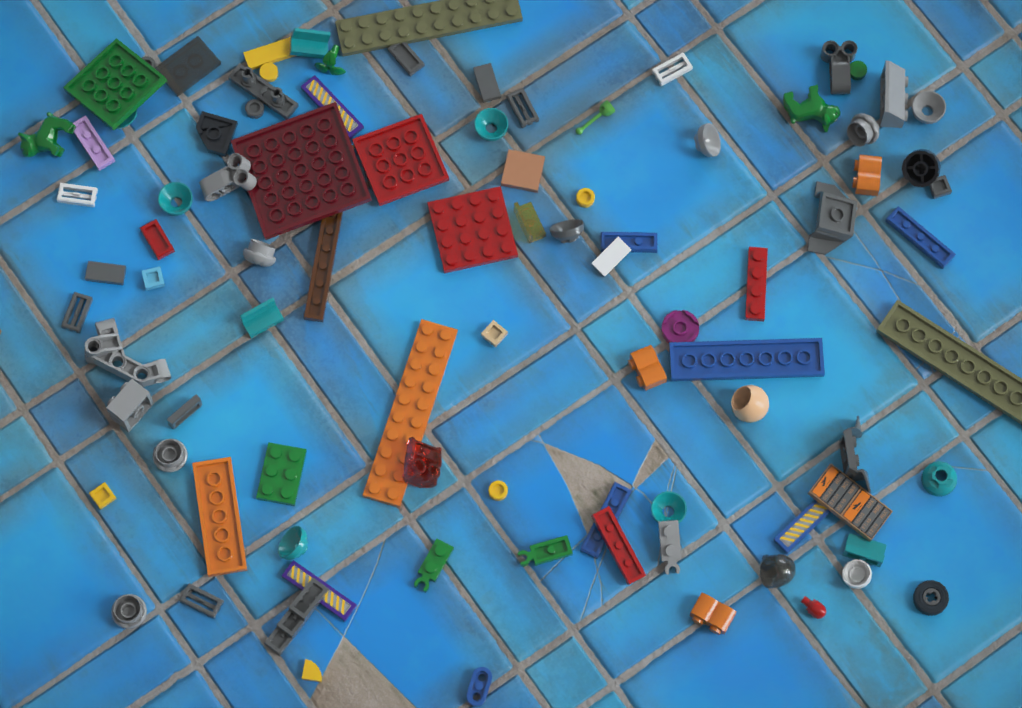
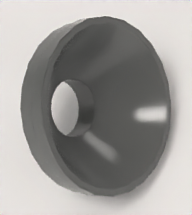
[550,219,584,243]

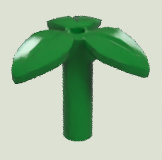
[314,45,346,75]

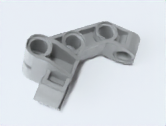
[85,318,172,387]

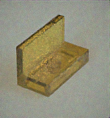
[514,202,546,243]

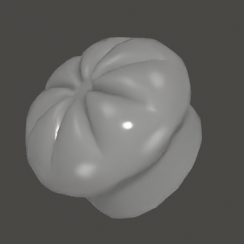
[847,113,879,147]
[243,239,276,267]
[153,439,188,472]
[111,594,147,629]

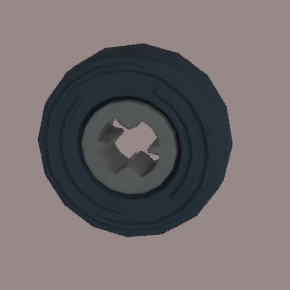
[913,580,949,616]

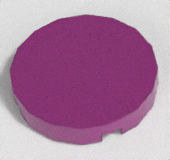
[661,310,699,343]

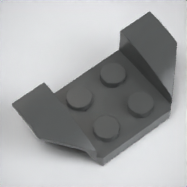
[807,181,858,255]
[839,416,871,494]

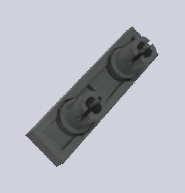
[228,63,299,120]

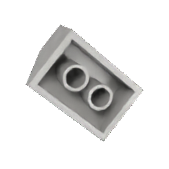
[880,60,908,128]

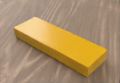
[243,37,296,70]

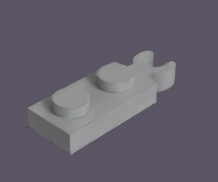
[658,520,681,575]

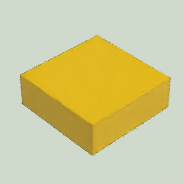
[89,482,117,510]

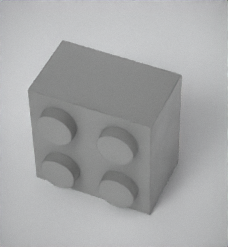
[106,379,154,432]

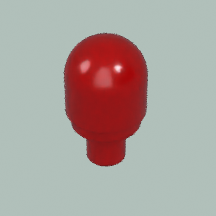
[801,596,826,619]

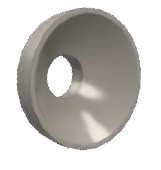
[912,91,946,124]
[694,123,721,157]

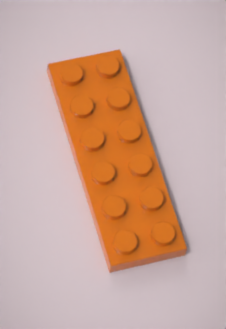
[192,457,248,577]

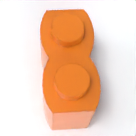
[852,155,882,196]
[628,345,667,391]
[690,593,737,635]

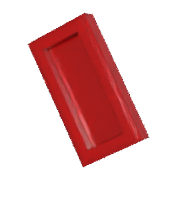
[140,219,175,260]

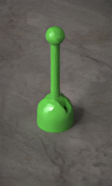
[576,100,615,135]

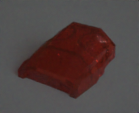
[402,437,442,488]

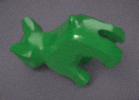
[783,85,841,132]
[18,112,76,157]

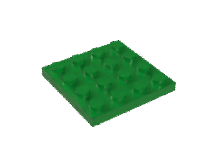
[63,38,167,131]

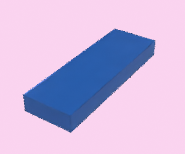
[601,232,657,253]

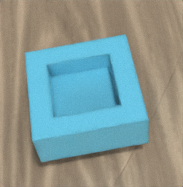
[142,267,165,291]

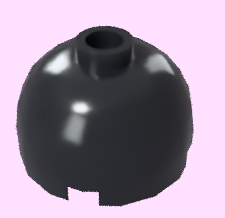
[902,149,941,187]

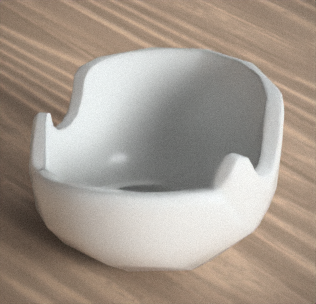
[842,559,872,589]

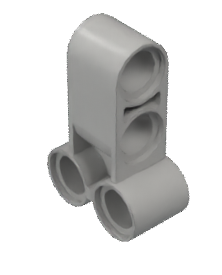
[199,153,257,201]

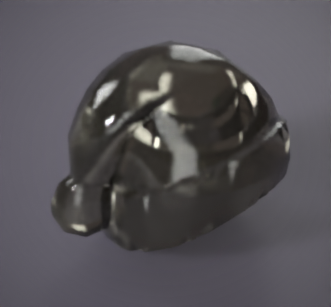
[760,554,796,588]

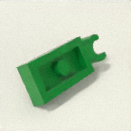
[517,535,573,567]
[414,539,454,593]

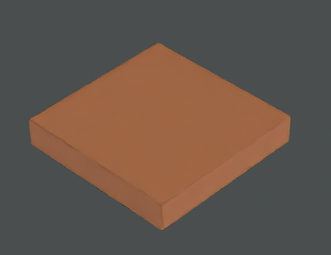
[501,149,545,193]

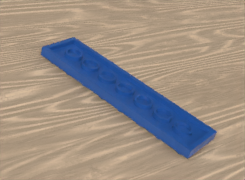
[669,338,825,381]

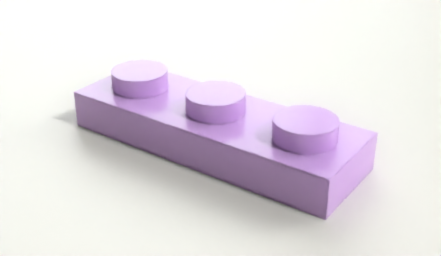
[73,115,115,171]

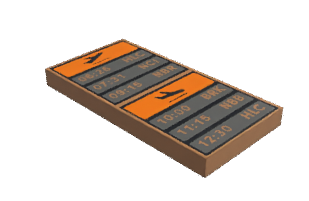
[808,464,893,542]

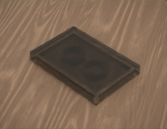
[155,36,221,97]

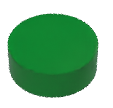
[850,61,867,80]

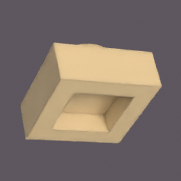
[481,320,508,348]

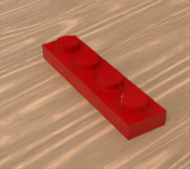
[745,247,768,322]
[591,506,646,585]

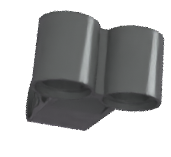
[820,40,858,94]

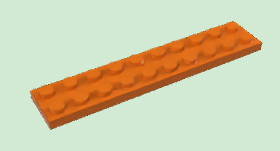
[363,319,458,508]

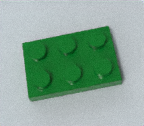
[256,442,307,506]

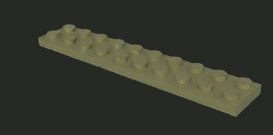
[335,0,523,57]
[876,300,1022,425]

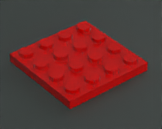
[352,114,449,206]
[427,186,518,274]

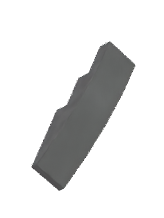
[264,577,329,656]

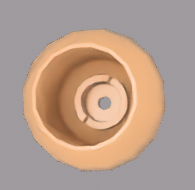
[731,385,769,423]

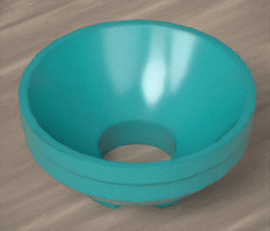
[474,108,508,141]
[158,182,193,216]
[921,461,957,497]
[651,491,687,523]
[278,526,308,560]

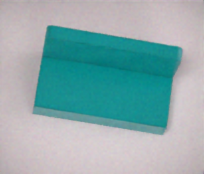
[290,28,331,59]
[240,298,284,338]
[842,533,886,567]

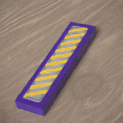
[301,75,364,139]
[282,560,357,622]

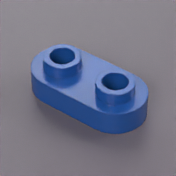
[466,667,492,707]

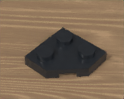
[196,111,238,157]

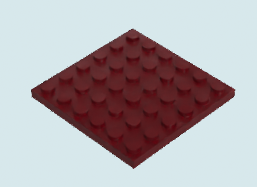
[231,102,372,240]

